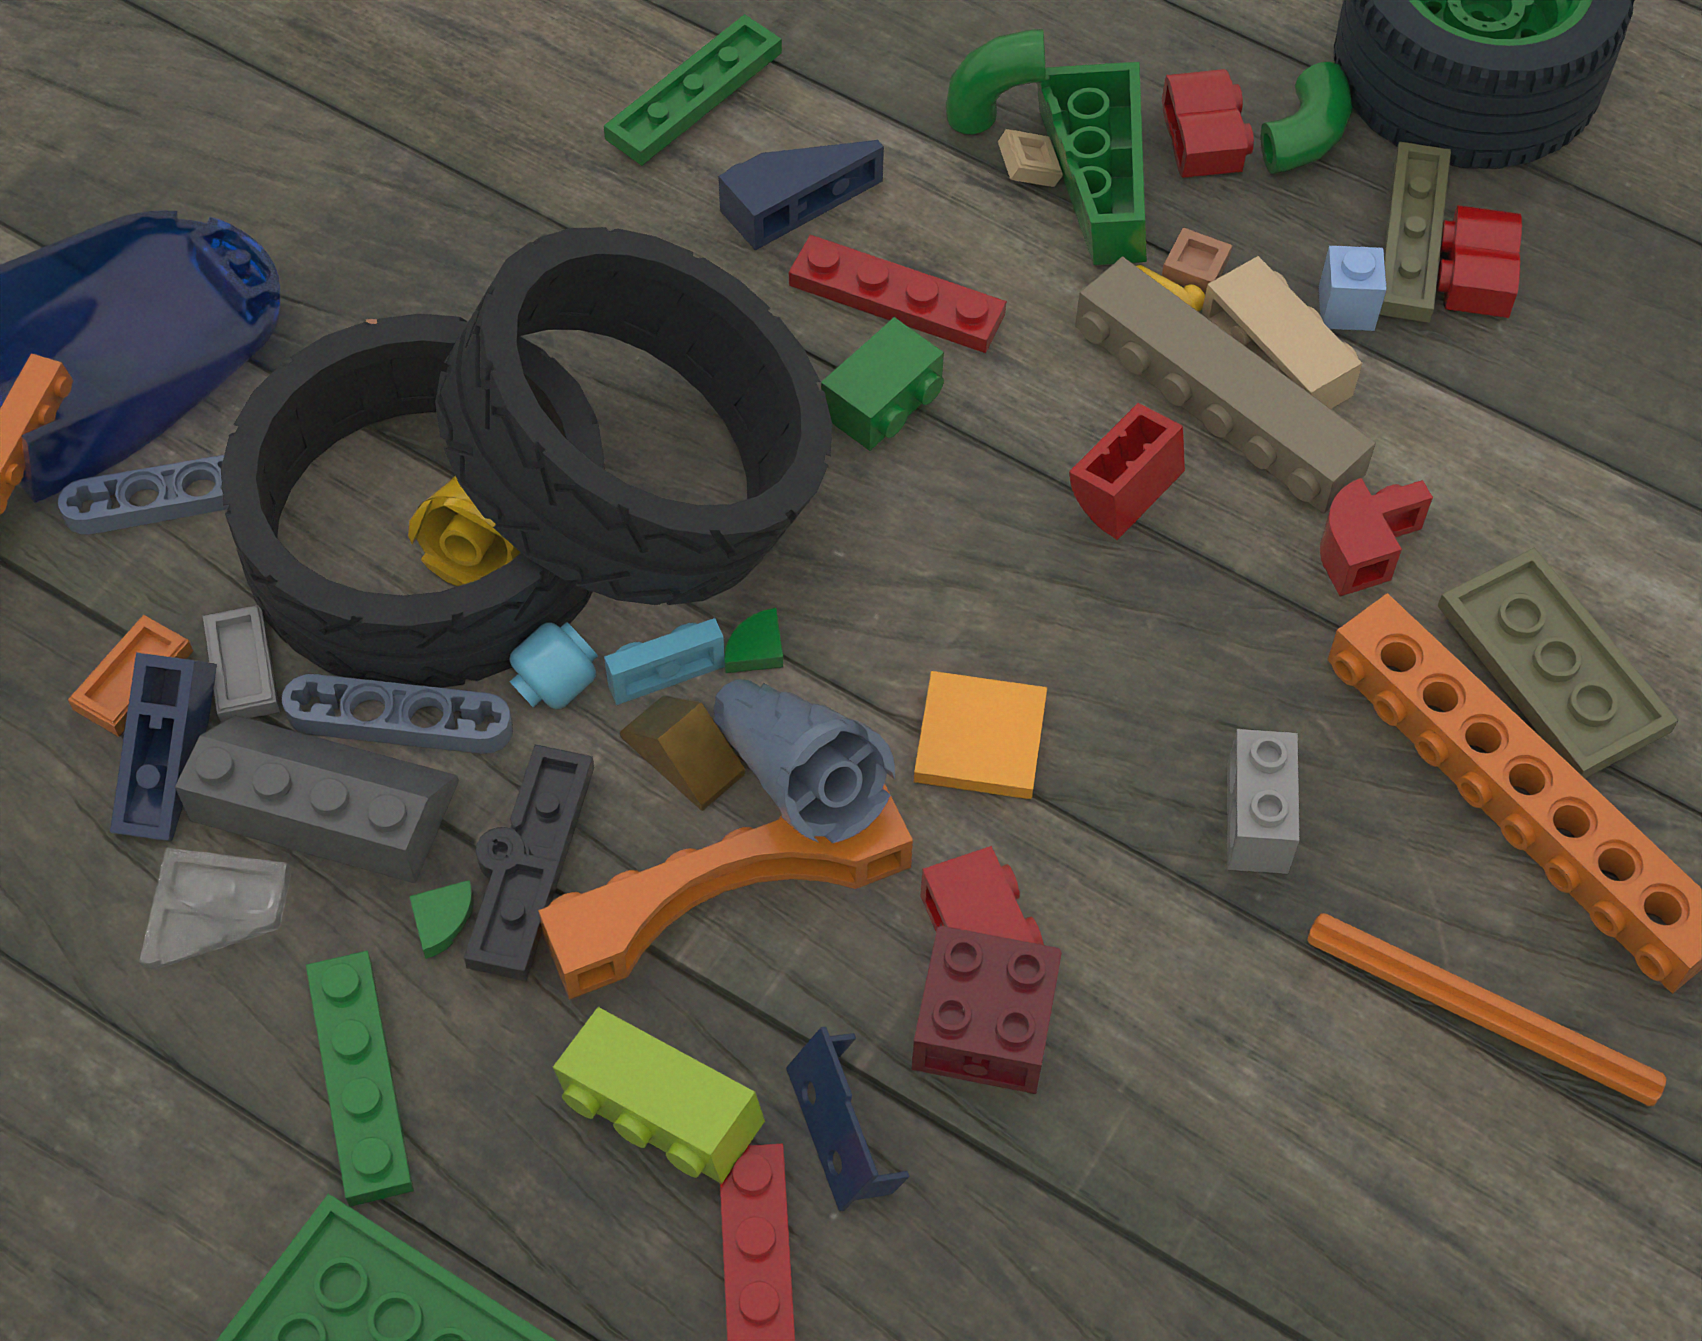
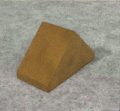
[620,696,745,811]

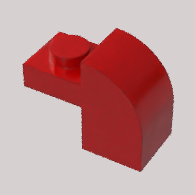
[1320,478,1433,597]

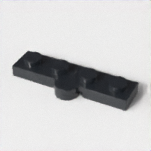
[464,744,594,982]

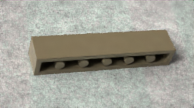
[1075,257,1376,513]

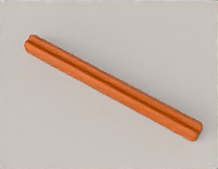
[1307,913,1667,1106]

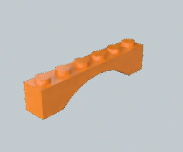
[538,783,913,1000]

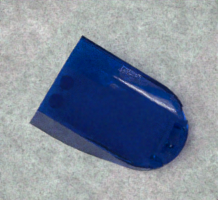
[0,210,281,503]

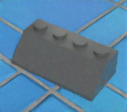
[175,715,459,884]

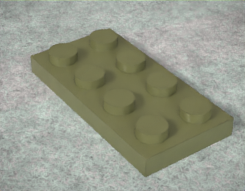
[1438,547,1679,778]

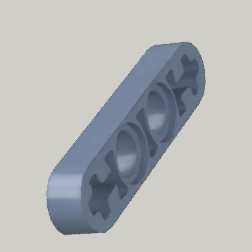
[58,455,229,534]
[282,674,513,754]

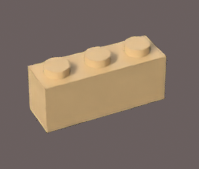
[1202,256,1362,409]

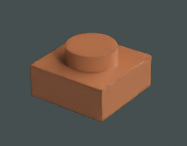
[1162,228,1233,294]

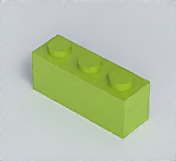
[553,1007,765,1184]

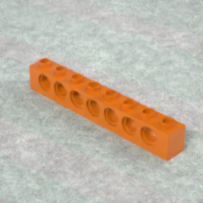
[1327,593,1702,994]

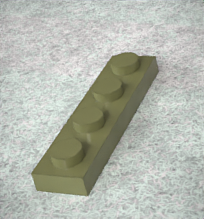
[1379,142,1451,323]

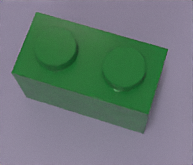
[821,317,944,451]

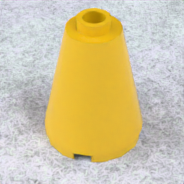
[408,476,521,586]

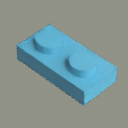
[604,618,725,705]

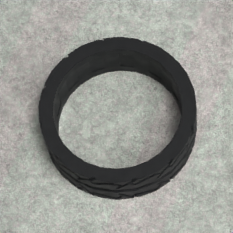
[435,227,832,606]
[221,314,605,688]

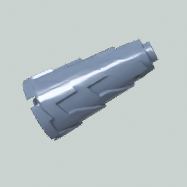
[713,679,895,843]

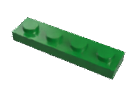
[604,14,782,166]
[306,950,414,1207]

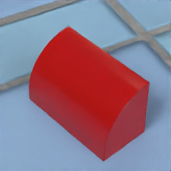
[1069,403,1185,540]

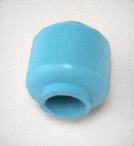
[509,622,598,709]

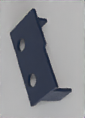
[786,1027,910,1211]

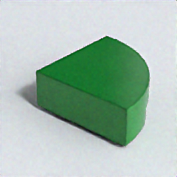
[725,608,783,673]
[409,880,474,959]

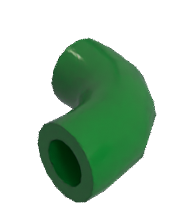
[945,29,1046,135]
[1260,62,1352,174]

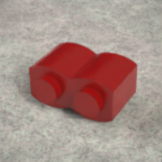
[1162,69,1254,178]
[1436,205,1522,318]

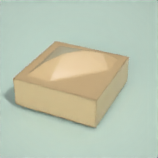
[998,129,1063,187]

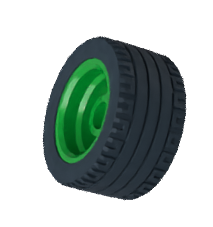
[1333,0,1635,169]

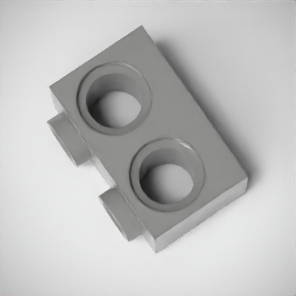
[1227,729,1299,874]

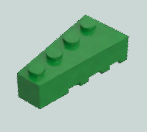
[1037,62,1147,265]

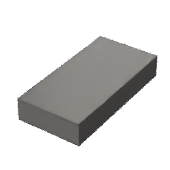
[203,605,280,723]

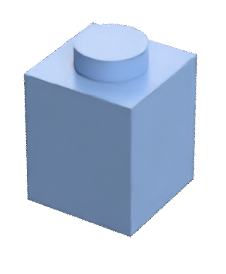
[1319,246,1386,331]

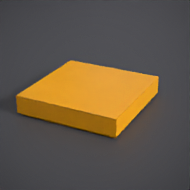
[913,671,1047,799]

